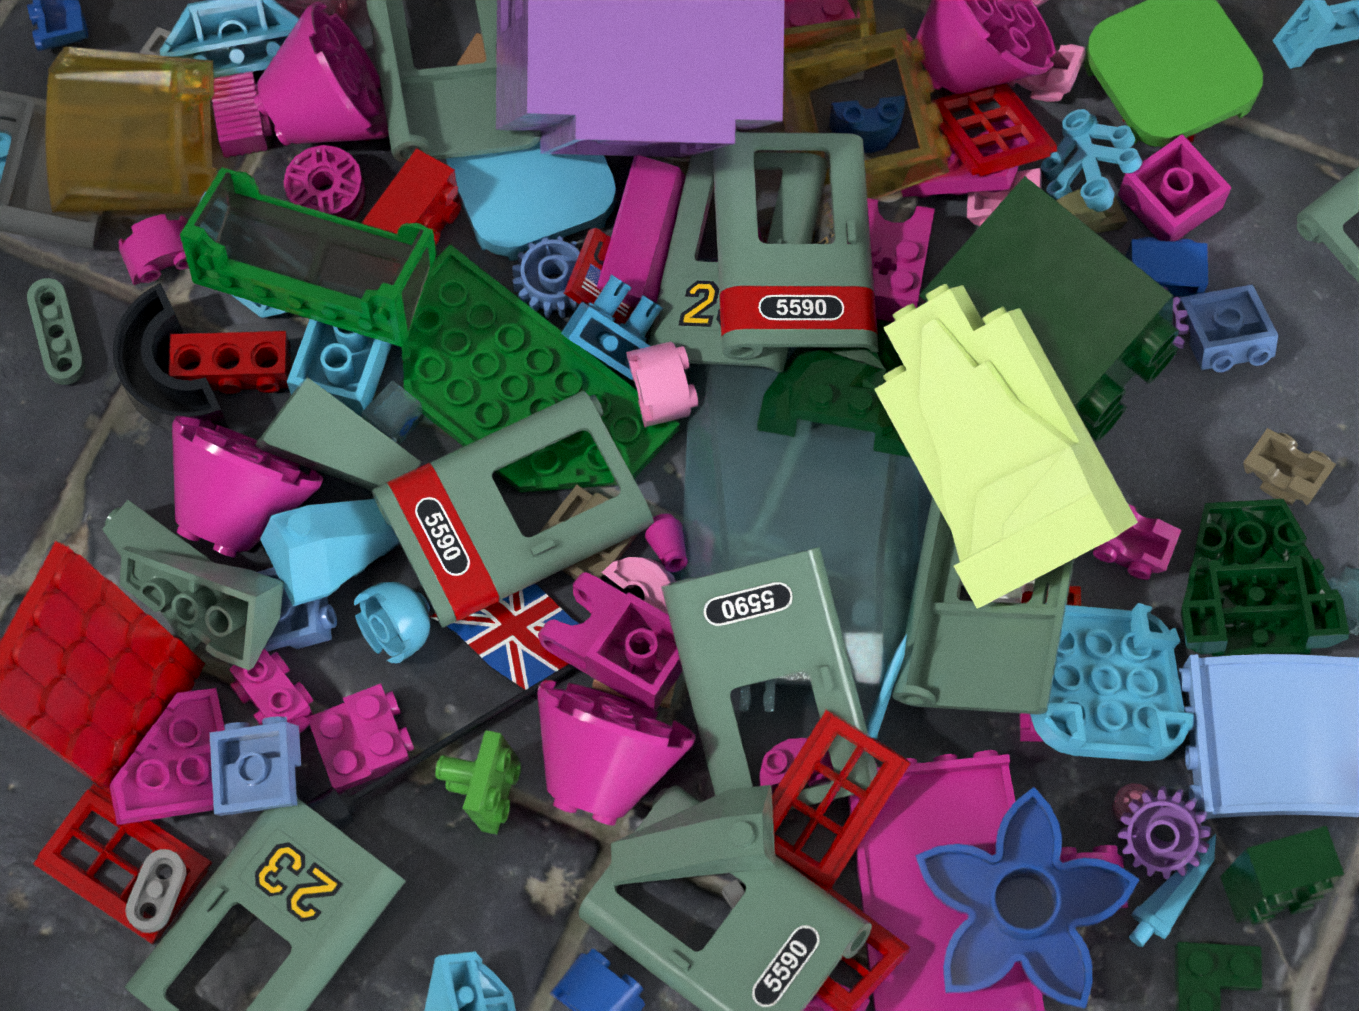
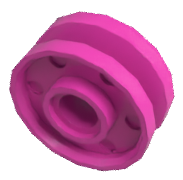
[283,145,366,221]

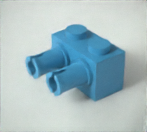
[561,275,663,380]

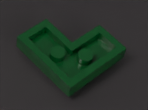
[1175,942,1262,1011]

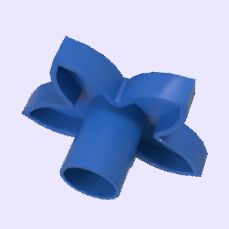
[915,787,1140,1009]

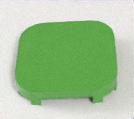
[1084,0,1263,147]

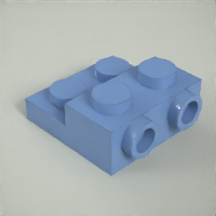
[1179,284,1278,373]
[258,567,337,652]
[210,717,301,816]

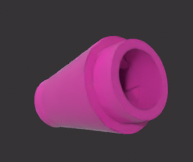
[645,514,688,572]

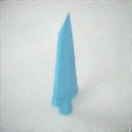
[865,634,907,740]
[1129,834,1216,947]

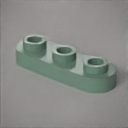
[27,278,85,385]

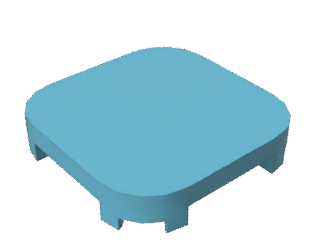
[446,141,616,261]
[1030,603,1193,761]

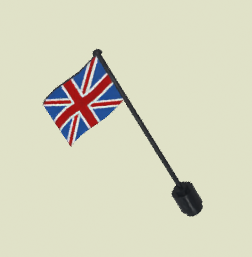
[305,583,579,830]

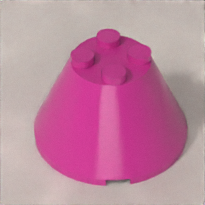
[910,0,1056,94]
[254,2,389,146]
[172,416,323,558]
[537,680,696,826]

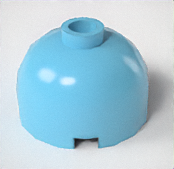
[354,582,430,663]

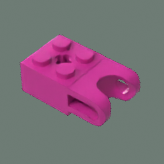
[867,198,935,322]
[538,572,683,713]

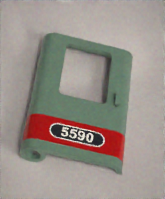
[712,129,878,360]
[372,390,654,628]

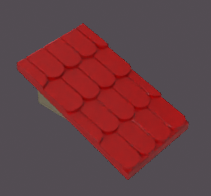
[0,541,205,794]

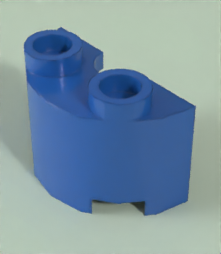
[27,0,89,52]
[829,95,905,153]
[549,948,645,1011]

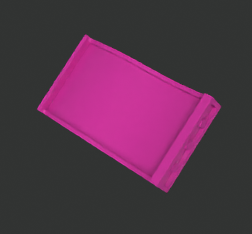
[848,750,1045,1011]

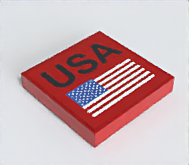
[564,228,634,326]

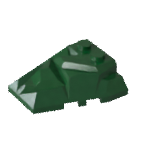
[757,319,911,458]
[1181,499,1350,657]

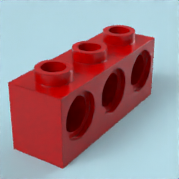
[169,331,291,394]

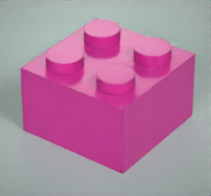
[1118,134,1232,241]

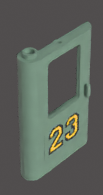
[647,150,829,372]
[124,798,406,1011]

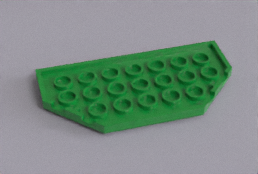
[402,245,680,492]

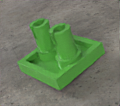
[435,730,521,835]

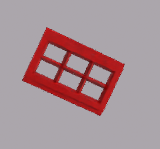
[925,83,1057,177]
[772,709,911,888]
[33,783,212,945]
[788,864,910,1011]

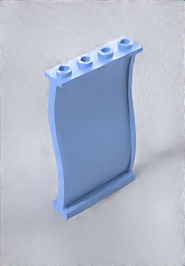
[1178,654,1359,822]

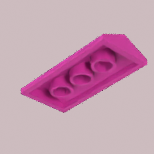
[597,155,686,309]

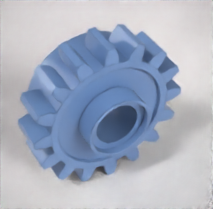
[512,236,580,318]

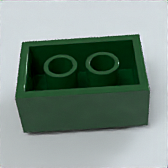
[1220,826,1345,926]

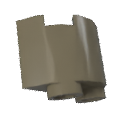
[1243,428,1336,505]

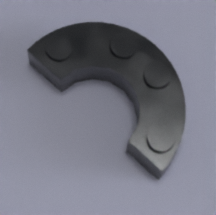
[113,283,228,432]

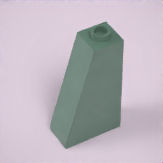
[255,377,421,491]
[102,500,214,652]

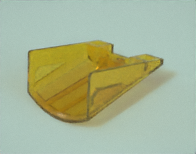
[45,47,218,213]

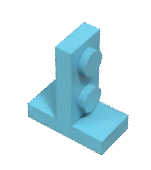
[1273,0,1359,69]

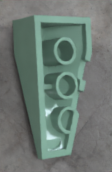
[119,546,284,670]
[611,785,776,885]

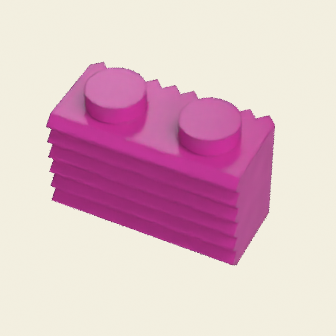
[208,71,272,158]

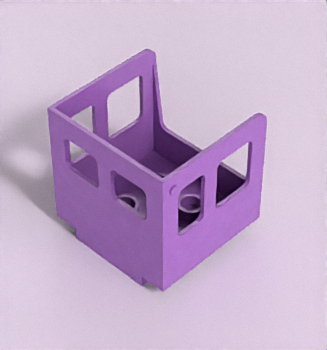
[496,0,785,158]

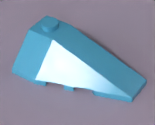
[260,499,400,606]

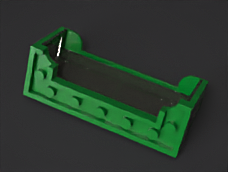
[180,167,436,347]

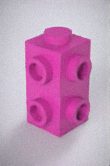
[229,648,314,734]

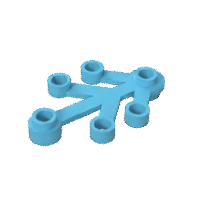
[1041,109,1142,212]

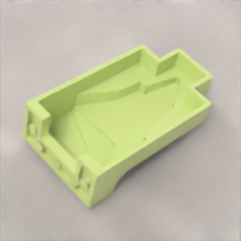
[874,284,1138,609]

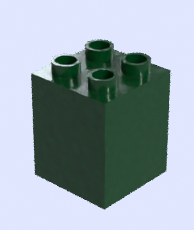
[919,176,1179,442]

